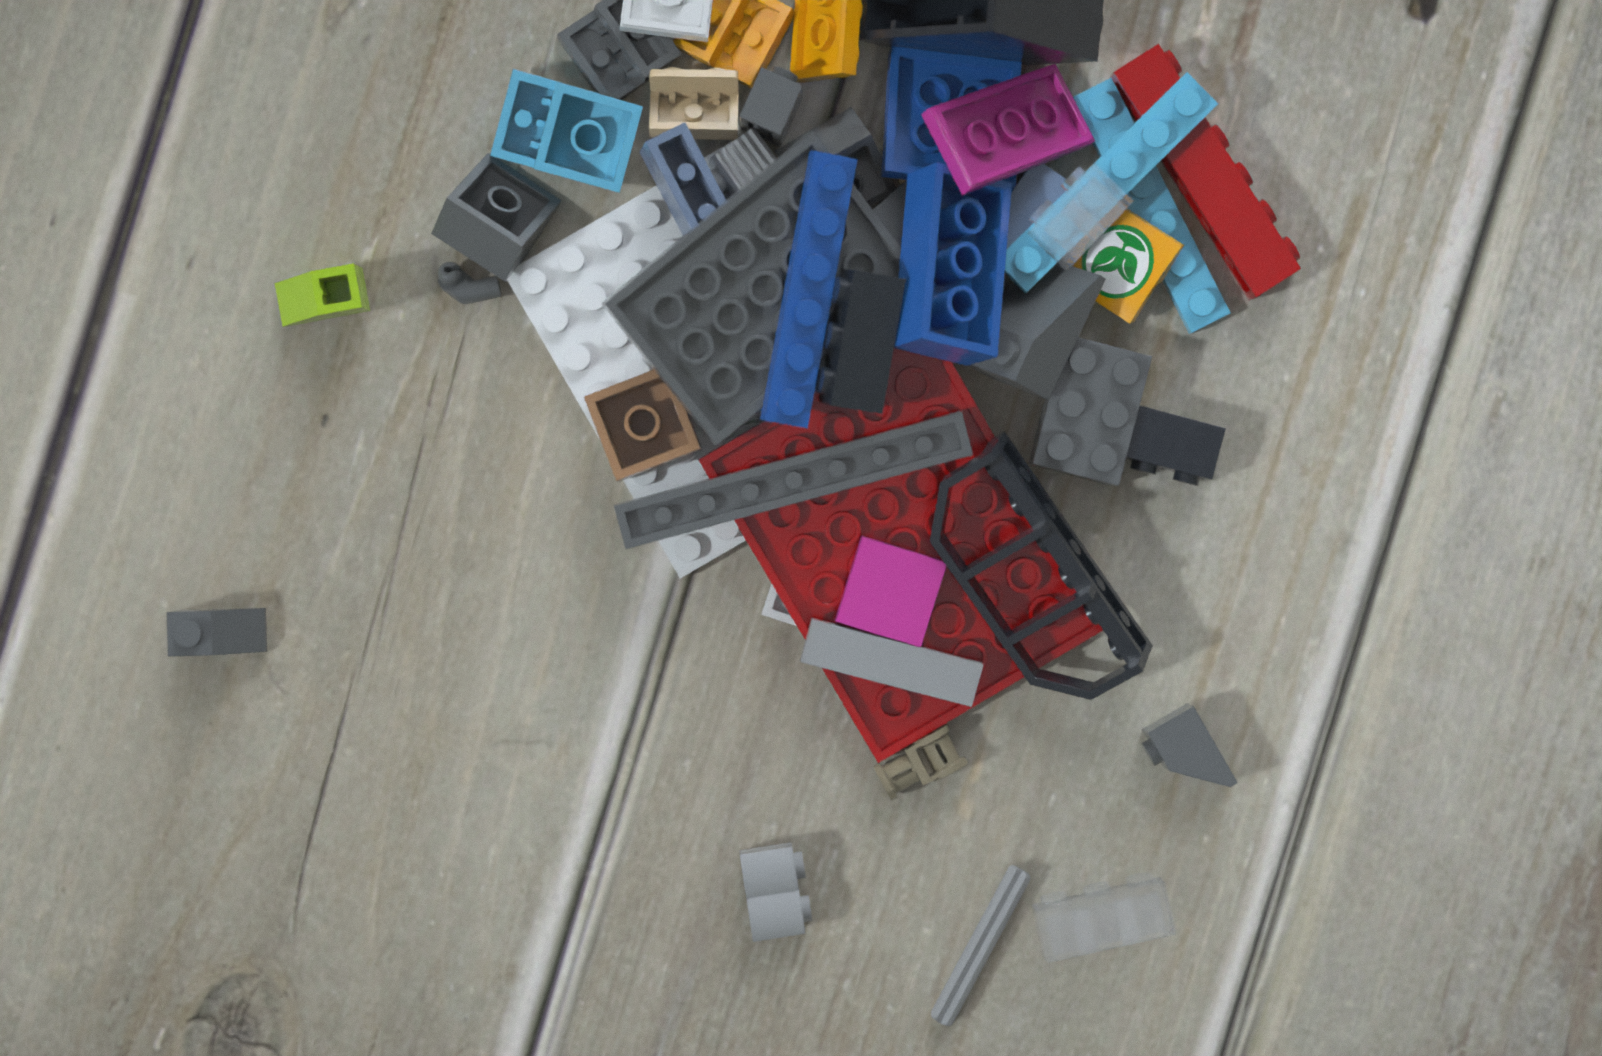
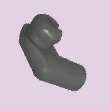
[437,262,502,304]

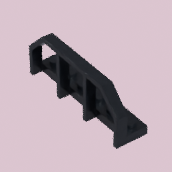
[930,431,1153,700]

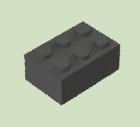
[1028,337,1152,486]

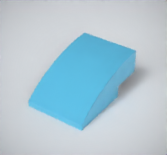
[490,69,643,193]

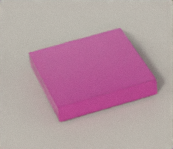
[835,535,947,647]

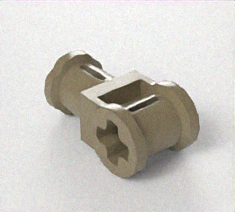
[873,724,968,801]

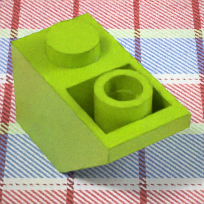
[275,263,370,327]

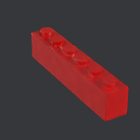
[1110,43,1301,301]

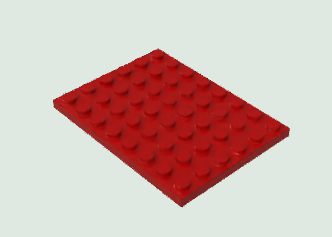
[698,348,1103,763]

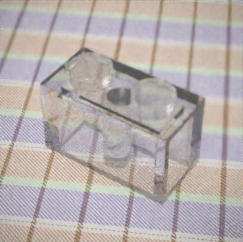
[1027,163,1134,271]

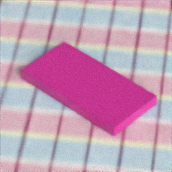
[921,64,1095,195]

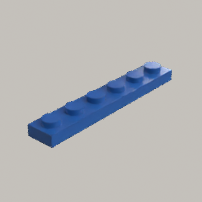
[760,150,857,428]

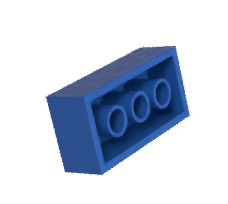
[894,162,1012,366]

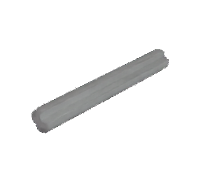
[931,865,1031,1027]

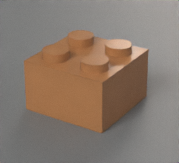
[584,370,702,482]

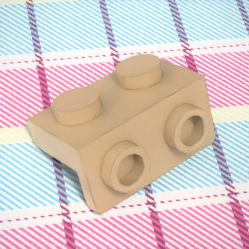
[649,67,739,140]

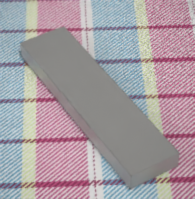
[800,617,984,707]

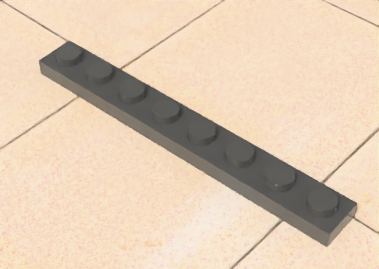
[614,411,973,549]

